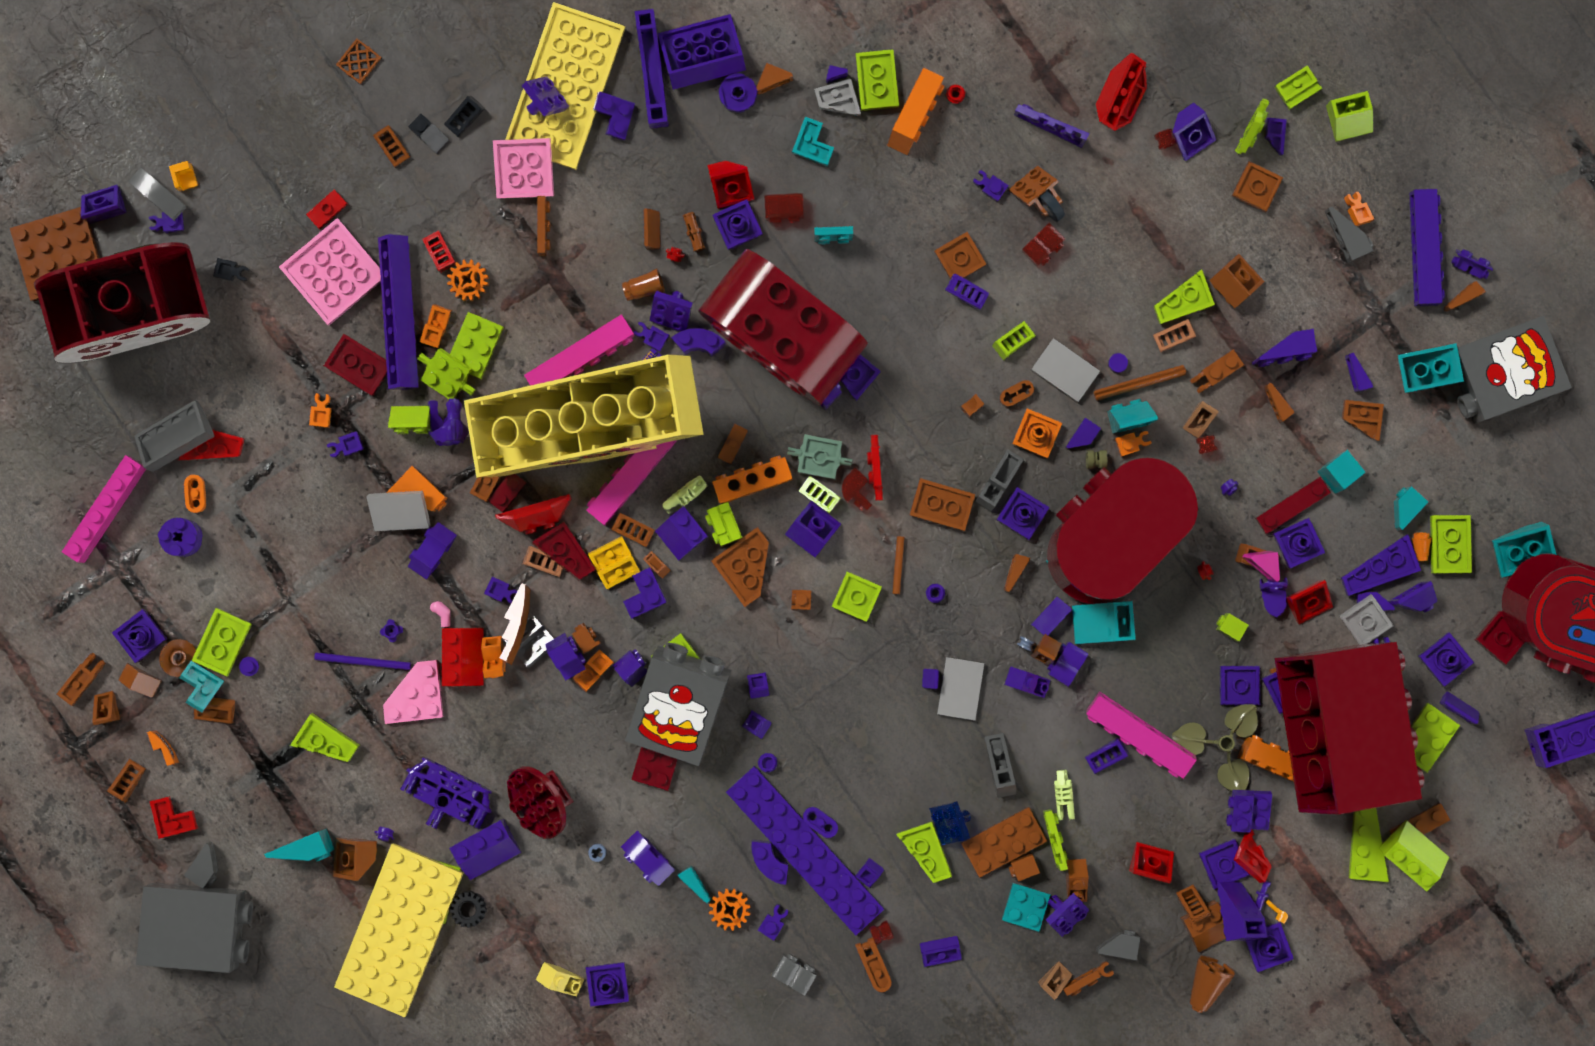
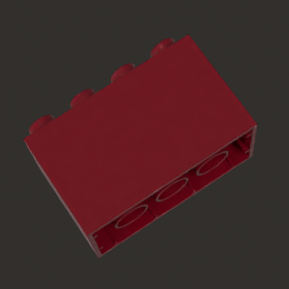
[1274,642,1424,815]

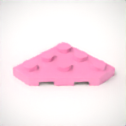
[383,660,444,724]

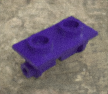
[1451,249,1493,279]

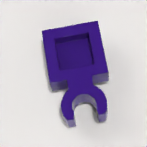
[973,170,1009,202]
[149,212,184,233]
[633,322,669,352]
[327,431,364,457]
[484,577,518,604]
[758,904,788,941]

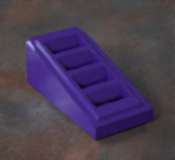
[945,273,989,309]
[1345,353,1373,393]
[1085,737,1129,774]

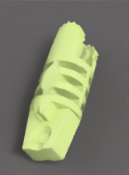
[662,476,708,515]
[1054,770,1075,820]

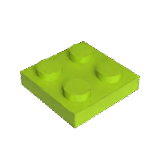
[832,572,882,622]

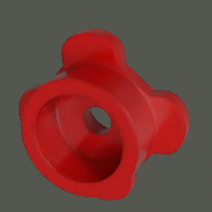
[666,247,685,262]
[1197,561,1213,580]

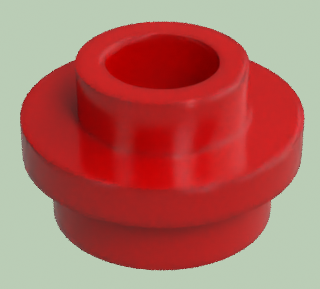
[946,84,965,104]

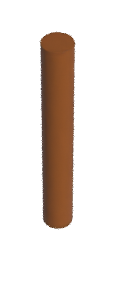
[892,536,904,594]

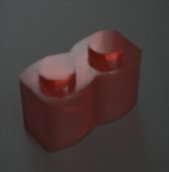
[764,193,804,224]
[1022,222,1065,267]

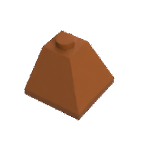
[333,838,377,881]

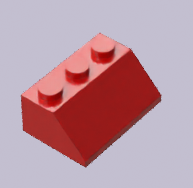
[442,628,484,686]

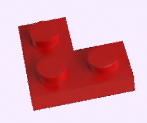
[150,796,198,839]

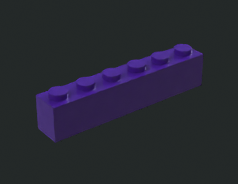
[1409,189,1445,307]

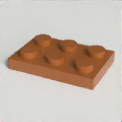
[909,478,975,531]

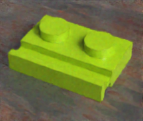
[1274,65,1322,110]

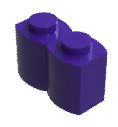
[1047,642,1088,687]

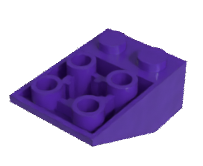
[1252,329,1317,367]
[1217,882,1268,941]

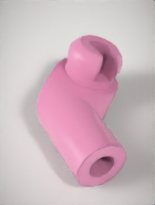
[430,601,450,627]

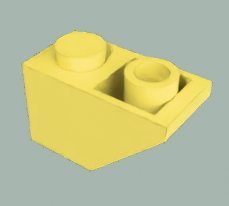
[536,962,584,997]

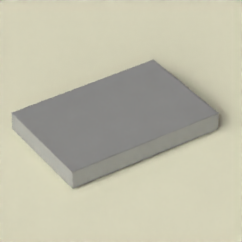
[1031,338,1100,403]
[367,491,431,531]
[937,657,984,720]

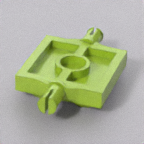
[1235,99,1270,154]
[417,348,476,399]

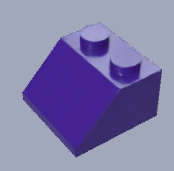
[785,501,841,557]
[655,506,708,561]

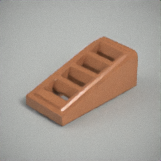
[1153,319,1196,352]
[522,546,563,577]

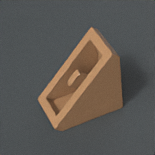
[1183,401,1219,439]
[1038,961,1072,1000]

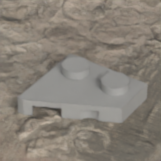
[814,79,861,116]

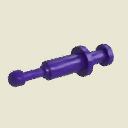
[1255,880,1271,911]

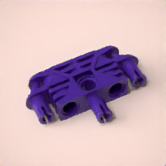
[400,757,492,829]

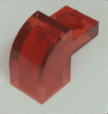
[842,468,872,511]

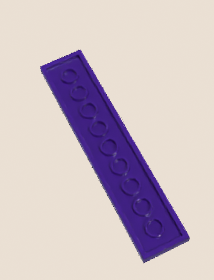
[726,766,884,935]

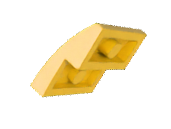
[588,536,640,590]

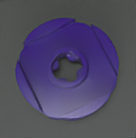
[719,73,757,113]

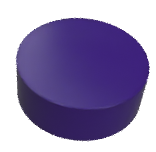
[1108,353,1128,373]

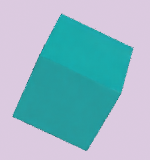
[1317,450,1365,494]

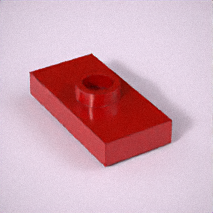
[306,189,348,229]

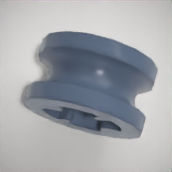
[1017,636,1036,652]
[588,844,606,862]

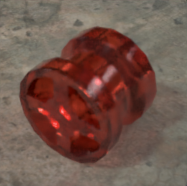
[1154,129,1177,150]
[1196,435,1218,454]

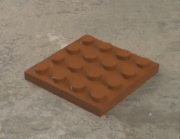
[10,207,99,301]

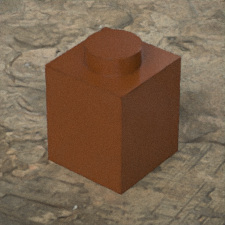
[1008,853,1040,882]

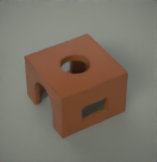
[960,394,984,418]

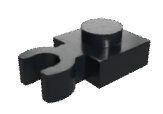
[213,258,250,282]

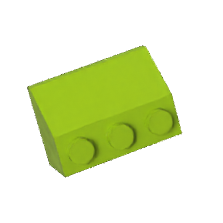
[1379,820,1449,891]

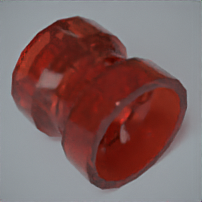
[869,920,894,945]

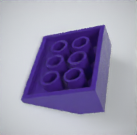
[658,14,746,90]

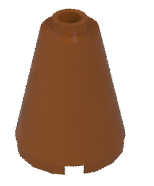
[1189,956,1235,1013]

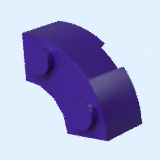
[671,328,726,357]
[408,522,457,580]
[613,649,648,687]
[621,830,675,886]
[751,840,788,885]

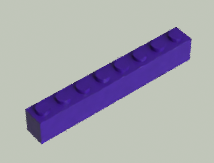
[378,234,419,390]

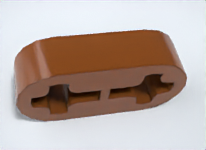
[999,380,1034,407]

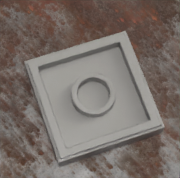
[1339,594,1394,645]

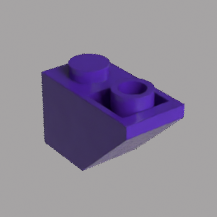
[1004,666,1051,698]

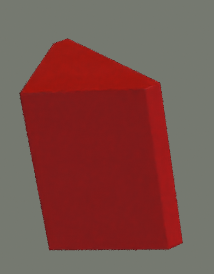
[1286,580,1333,624]
[1129,842,1174,883]

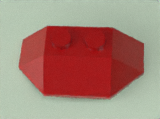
[1096,53,1147,131]
[495,494,572,535]

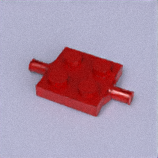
[867,435,883,501]

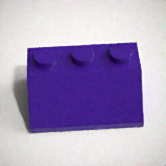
[449,818,521,880]

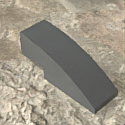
[128,168,186,221]
[975,449,1024,511]

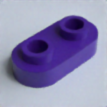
[803,807,838,838]

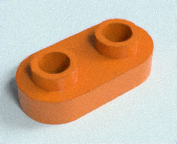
[184,475,206,513]

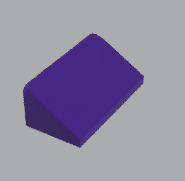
[1031,597,1072,636]
[1439,692,1479,724]
[920,936,962,967]

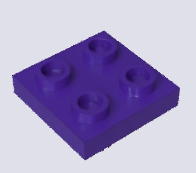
[522,76,569,117]
[712,199,763,250]
[649,291,693,331]
[996,487,1050,540]
[1273,518,1325,569]
[112,609,167,663]
[1418,632,1474,687]
[1046,893,1090,937]
[1245,922,1294,972]
[586,962,629,1006]

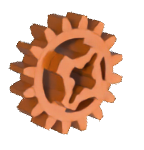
[447,259,489,301]
[709,888,751,931]

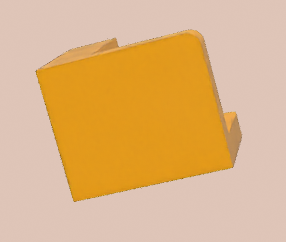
[169,161,198,191]

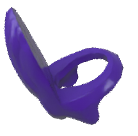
[1260,577,1288,617]

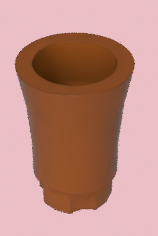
[622,268,665,301]

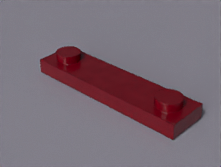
[1255,477,1331,534]

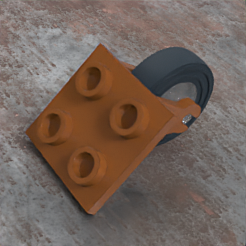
[1008,166,1065,222]

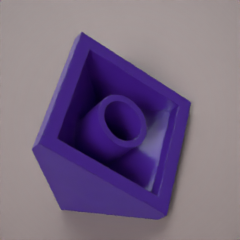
[81,184,127,224]

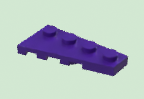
[841,355,881,401]

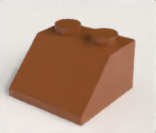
[1209,254,1265,308]
[1180,900,1226,952]

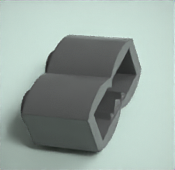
[772,953,817,995]

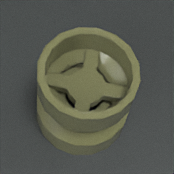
[1086,450,1107,469]

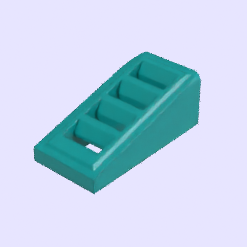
[678,866,711,903]

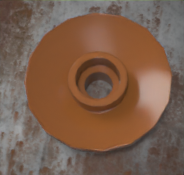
[159,639,196,677]

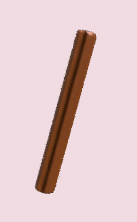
[1094,365,1186,401]

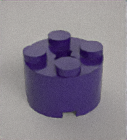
[158,518,203,557]

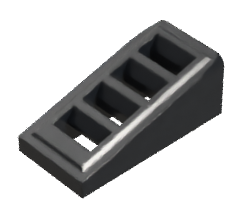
[444,96,485,137]

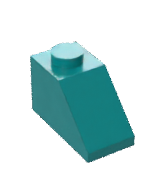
[1394,486,1428,531]

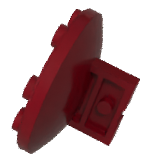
[507,766,574,839]

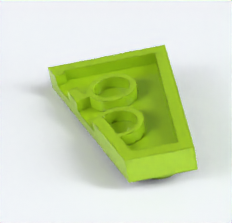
[1153,269,1215,325]
[290,713,360,762]
[1043,809,1068,871]
[896,821,952,883]

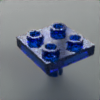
[929,801,971,845]

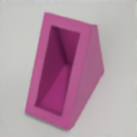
[1242,551,1280,582]

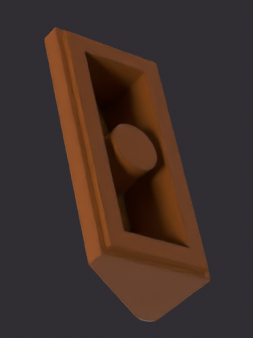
[644,208,661,250]
[194,697,235,724]

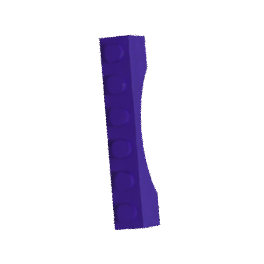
[635,9,669,129]

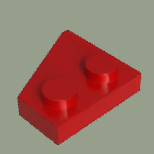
[1234,829,1272,883]

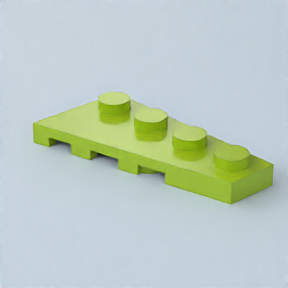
[1349,808,1389,882]

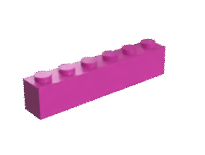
[524,314,635,386]
[586,440,677,526]
[62,455,146,563]
[1086,691,1197,779]

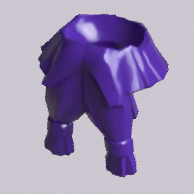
[428,399,469,446]

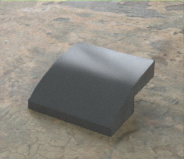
[505,612,554,668]

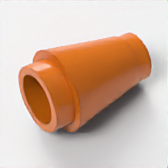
[1412,532,1431,561]

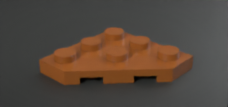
[711,527,769,607]

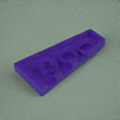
[1014,104,1090,148]
[1341,534,1421,596]

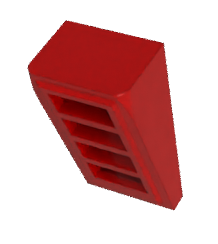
[422,230,456,273]

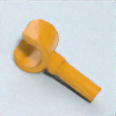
[1265,899,1288,923]

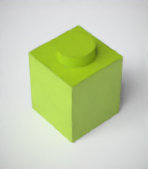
[1216,613,1249,642]

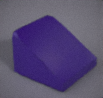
[826,65,848,83]
[922,669,939,689]
[747,672,769,699]
[742,710,772,739]
[855,858,884,888]

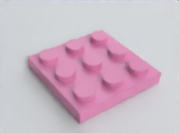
[493,138,554,198]

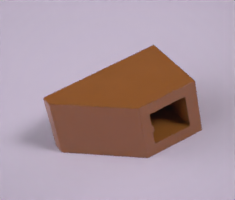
[1066,859,1089,902]

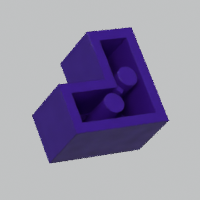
[623,568,667,619]
[545,633,586,681]

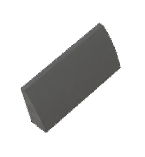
[134,400,214,472]

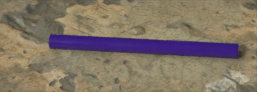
[314,653,411,670]

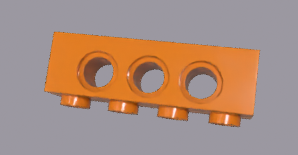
[713,455,793,505]

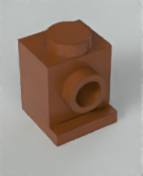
[791,590,811,610]
[572,623,602,654]

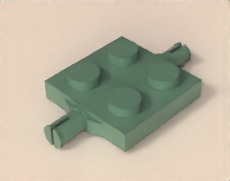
[787,434,852,479]

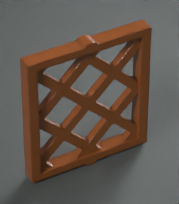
[336,38,382,84]

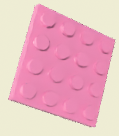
[279,218,381,325]

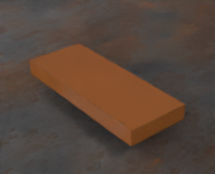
[717,424,748,464]

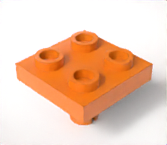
[1012,409,1062,459]

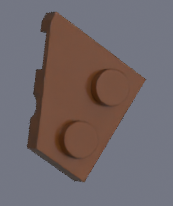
[1342,400,1384,441]

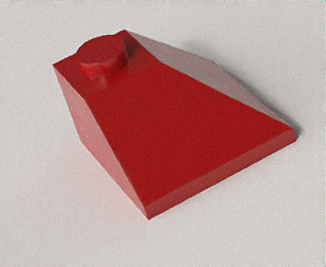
[707,161,755,208]

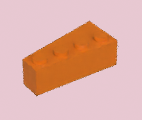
[887,68,944,155]
[1237,735,1294,782]

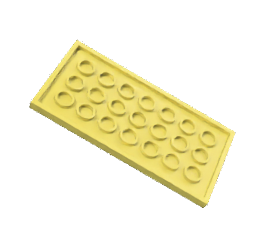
[505,2,625,170]
[334,843,464,1017]

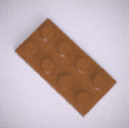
[961,807,1047,878]

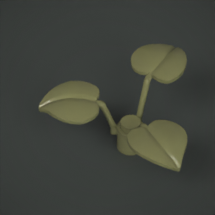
[1172,704,1258,791]

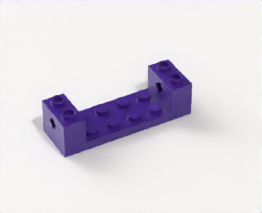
[1524,710,1595,768]

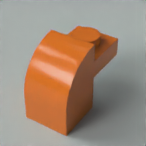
[481,636,506,678]

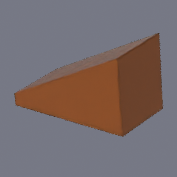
[643,551,671,579]

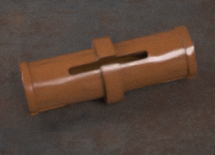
[683,212,706,252]

